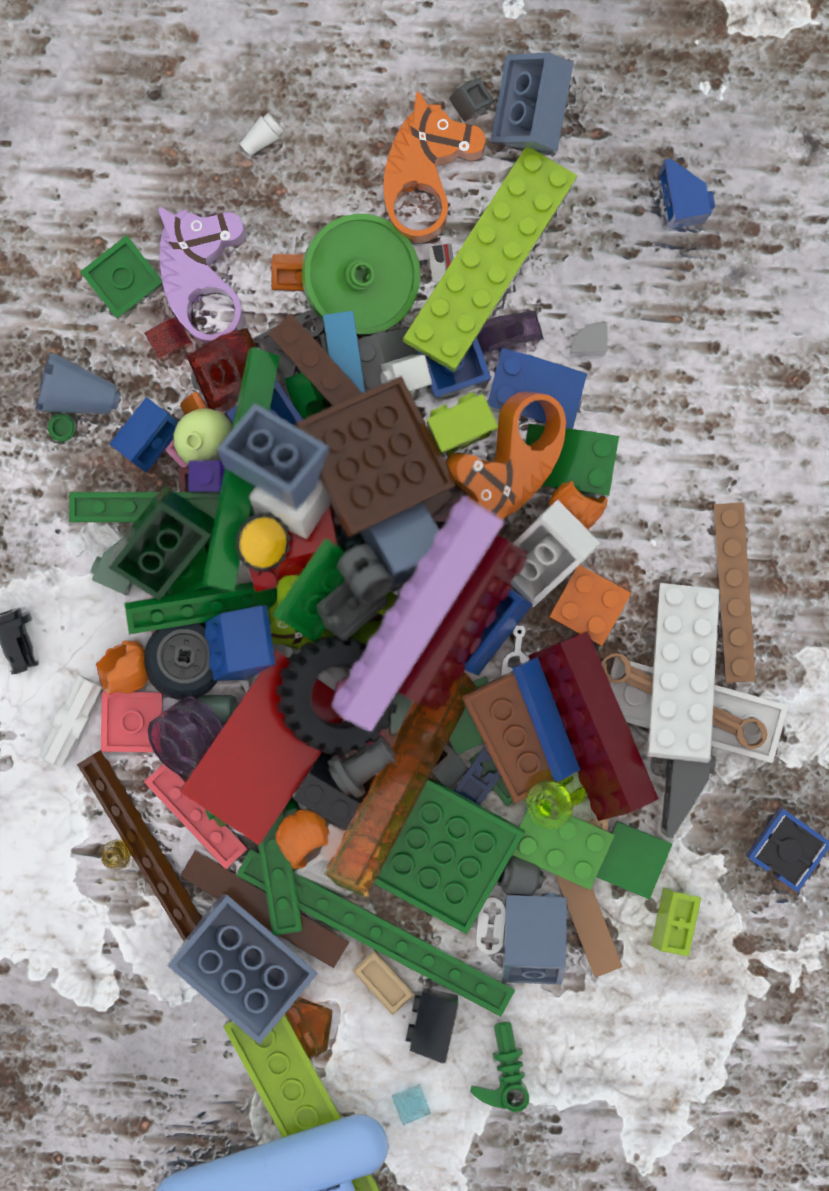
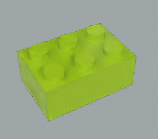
[426,392,498,458]

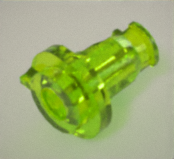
[526,776,586,829]

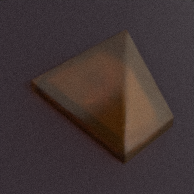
[285,997,333,1058]

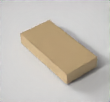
[352,949,415,1015]

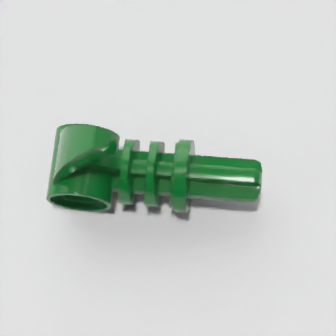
[470,1021,529,1112]

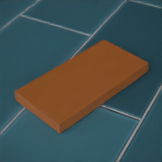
[461,671,569,804]

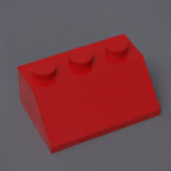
[248,505,342,592]

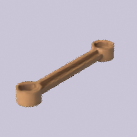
[601,653,767,749]

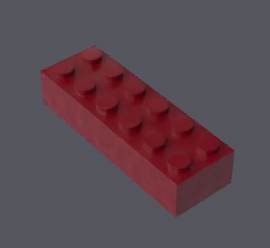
[397,534,528,711]
[528,631,659,821]

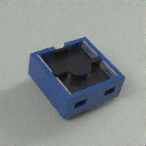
[745,807,829,893]

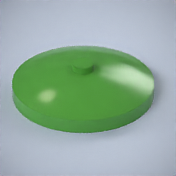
[302,214,420,335]

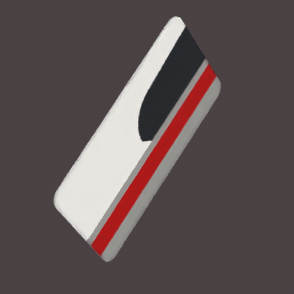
[428,243,454,282]

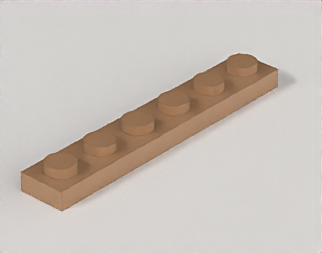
[713,502,756,683]

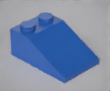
[488,348,587,429]

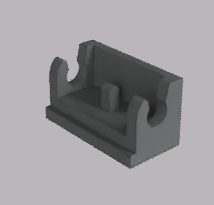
[316,581,388,641]

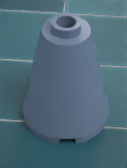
[35,352,121,414]

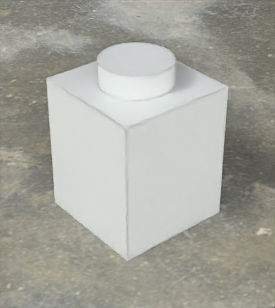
[380,355,432,391]

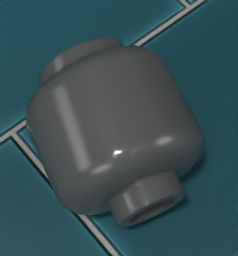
[497,856,544,896]

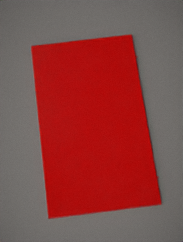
[179,650,344,845]

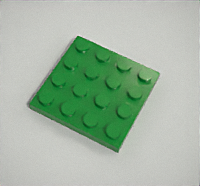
[370,772,525,935]

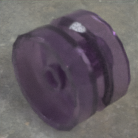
[147,697,223,775]

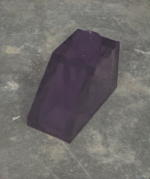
[477,310,544,355]

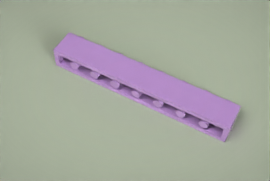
[332,496,504,732]

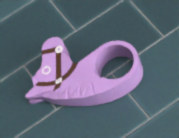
[158,207,246,346]

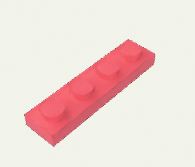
[144,761,248,869]

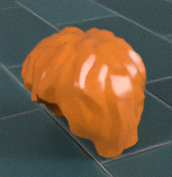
[549,481,608,530]
[96,640,149,695]
[276,810,330,869]

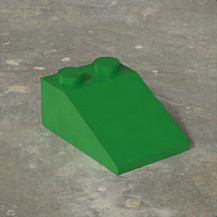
[525,424,619,498]

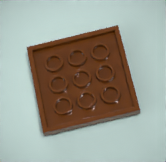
[294,376,456,537]

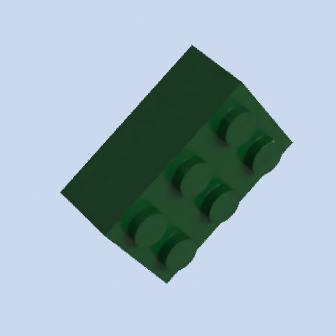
[108,486,214,600]

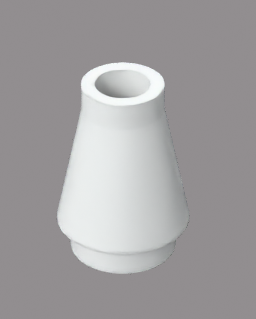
[240,113,284,156]

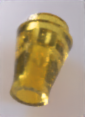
[100,841,130,870]

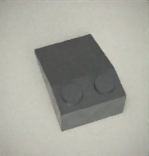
[358,327,429,391]
[661,750,716,838]

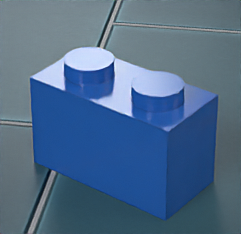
[110,397,178,473]

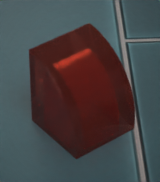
[144,318,193,362]

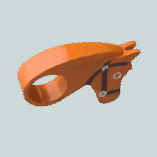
[383,92,485,243]
[445,391,566,533]

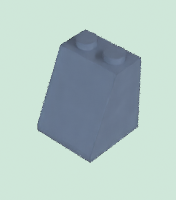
[361,502,439,586]
[502,893,567,985]

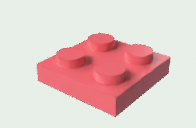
[101,691,163,753]

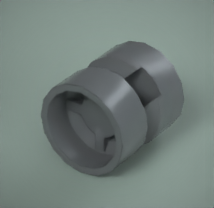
[337,545,394,604]

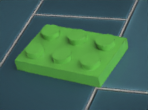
[512,798,615,890]

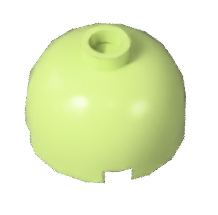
[173,408,233,465]

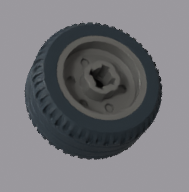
[144,623,217,700]

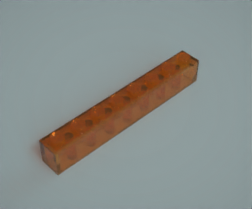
[325,673,477,898]

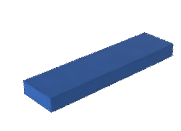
[512,657,580,782]

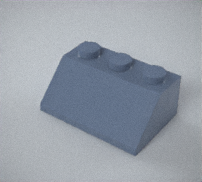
[490,52,574,151]
[217,404,329,511]

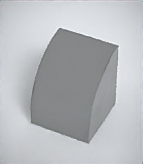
[569,322,607,355]

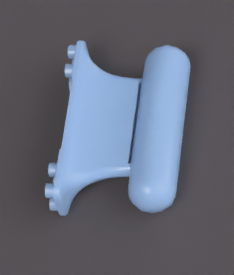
[156,1114,389,1191]

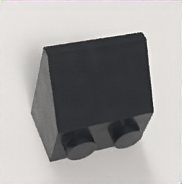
[293,752,377,830]
[405,987,459,1064]

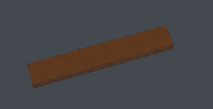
[180,850,349,968]

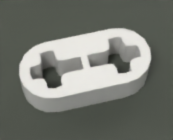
[476,896,505,955]

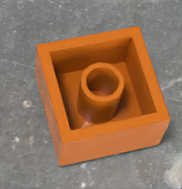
[548,565,631,646]

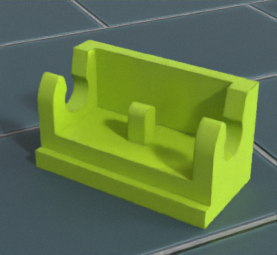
[651,887,701,957]

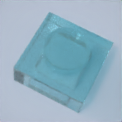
[392,1084,431,1125]

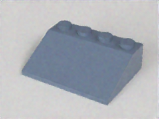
[167,894,318,1045]

